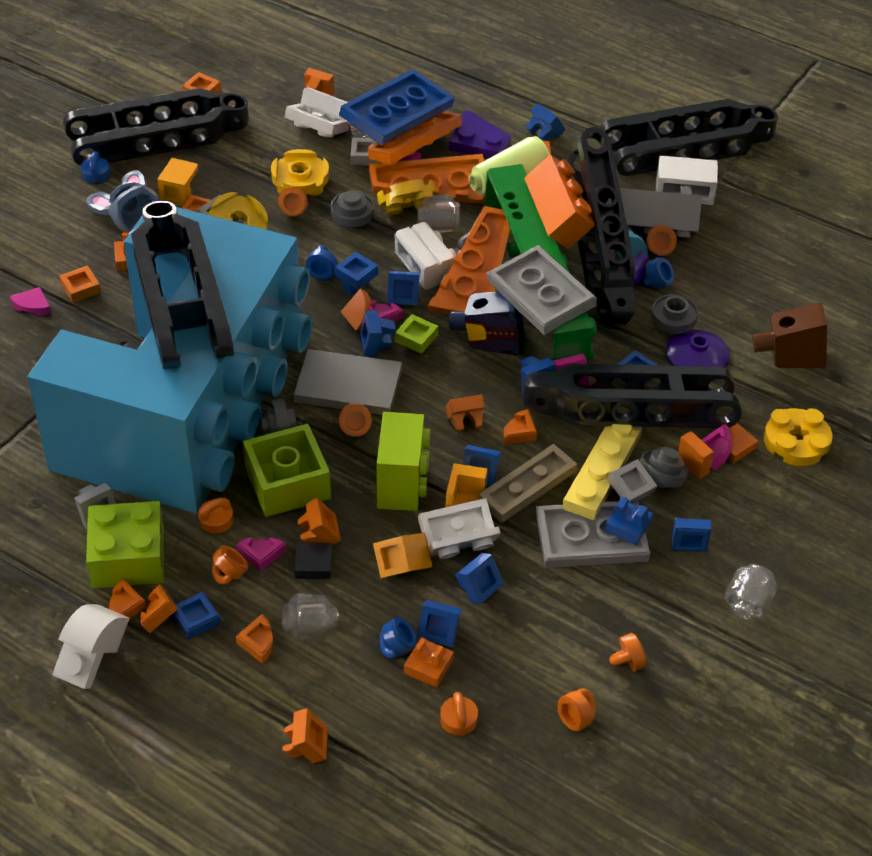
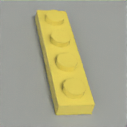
[562,424,642,520]

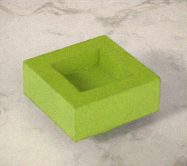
[395,314,439,354]

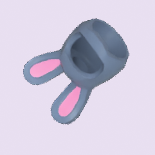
[87,170,160,233]

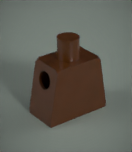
[752,303,827,368]

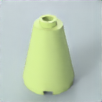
[469,136,550,195]

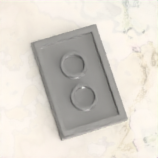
[487,245,597,335]
[294,349,402,415]
[535,501,650,568]

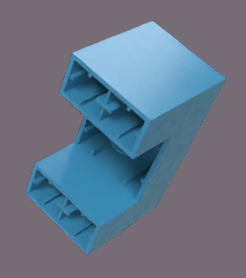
[27,201,312,514]

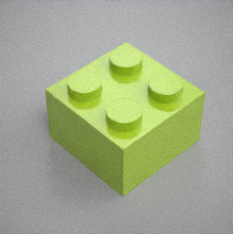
[377,412,430,511]
[243,424,331,517]
[86,501,164,588]

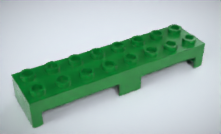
[485,164,597,364]

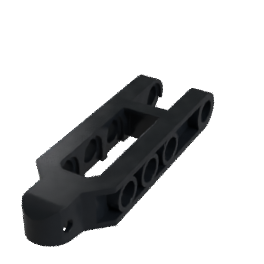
[63,88,249,166]
[599,99,778,176]
[566,127,637,324]
[131,201,234,369]
[523,364,742,428]

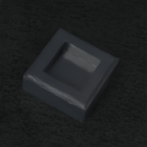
[295,543,332,579]

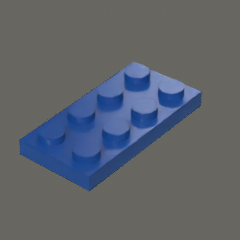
[339,69,455,145]

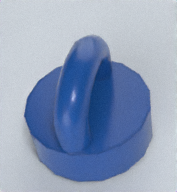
[81,151,111,184]
[305,245,338,280]
[642,257,674,289]
[379,617,417,659]

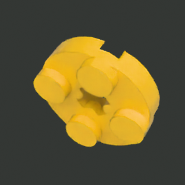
[271,149,329,196]
[377,179,437,215]
[208,192,268,230]
[764,408,832,466]

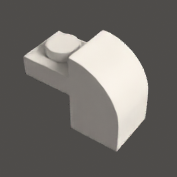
[52,604,129,689]

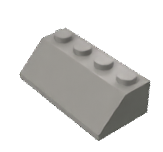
[606,188,702,238]

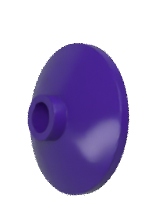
[666,329,730,368]

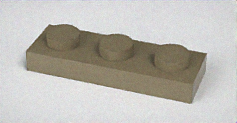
[478,444,577,523]

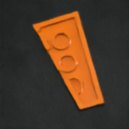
[368,111,462,166]

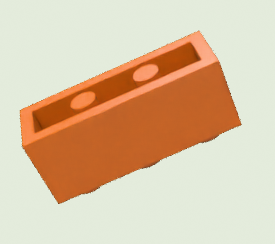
[524,154,595,249]

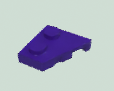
[449,109,511,159]

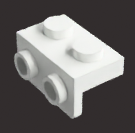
[284,87,350,137]
[418,498,501,559]

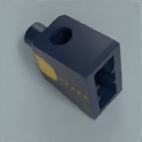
[449,291,525,356]

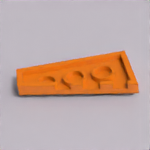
[369,154,486,204]
[428,206,514,315]

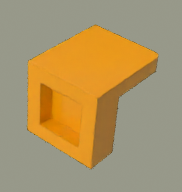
[157,158,198,207]
[445,463,488,508]
[373,533,432,578]

